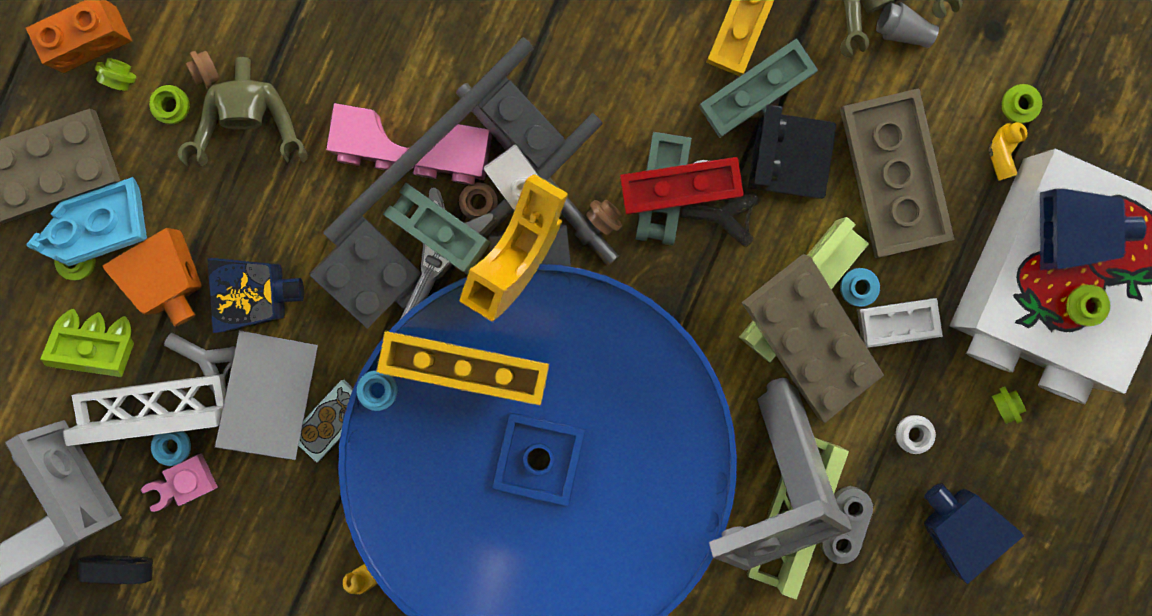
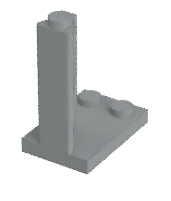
[709,378,852,571]
[0,420,122,589]

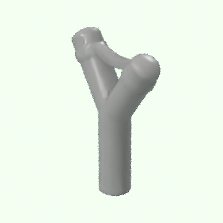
[164,333,236,395]

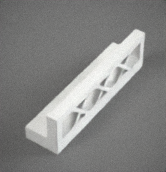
[63,374,227,446]

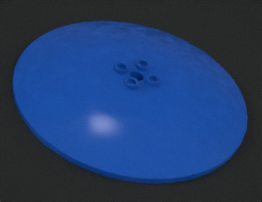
[338,264,737,616]

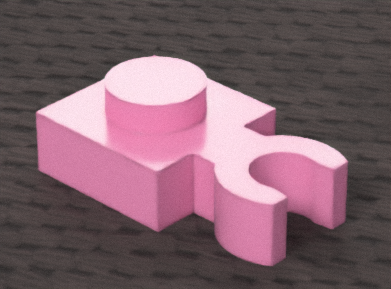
[141,453,218,512]

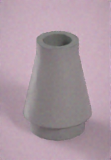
[876,2,939,48]

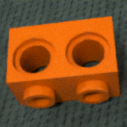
[26,0,132,73]

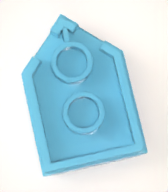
[26,177,147,266]

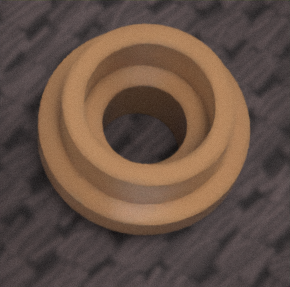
[186,51,220,89]
[459,182,498,220]
[586,200,622,235]

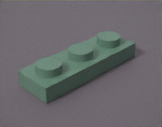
[698,38,818,138]

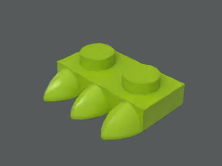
[40,309,134,377]

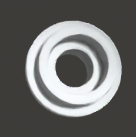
[896,415,936,454]

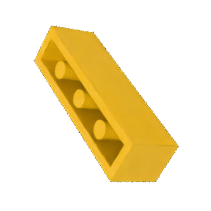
[377,331,550,405]

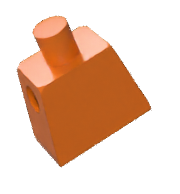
[102,228,202,326]

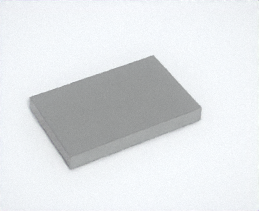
[215,331,318,460]

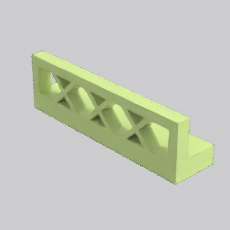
[739,217,869,362]
[747,437,849,600]

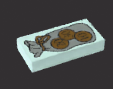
[298,380,353,462]

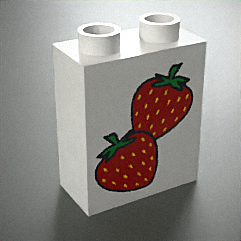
[950,149,1152,404]

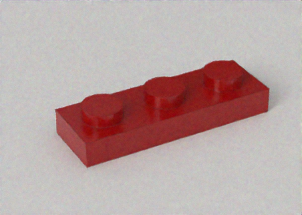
[619,157,744,215]

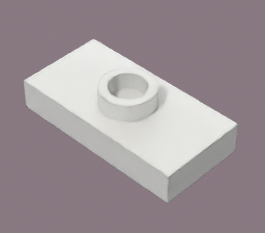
[484,144,539,211]
[857,298,943,348]

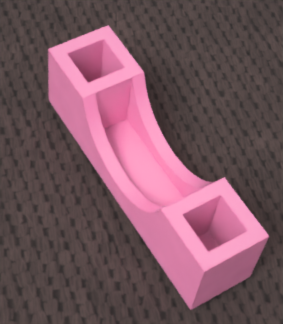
[326,103,492,185]

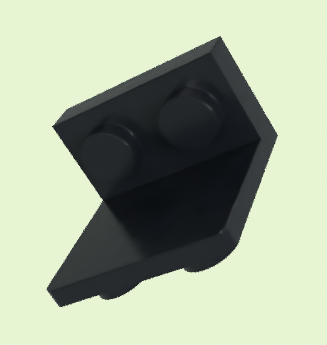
[748,105,836,199]

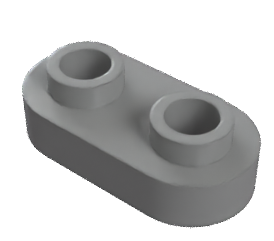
[820,486,873,564]

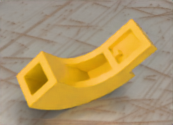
[459,174,568,322]

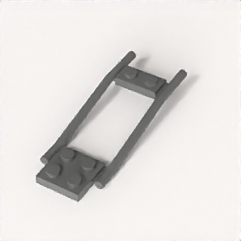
[309,37,603,329]

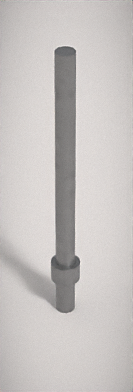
[456,83,619,266]

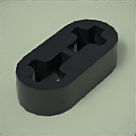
[77,555,153,584]

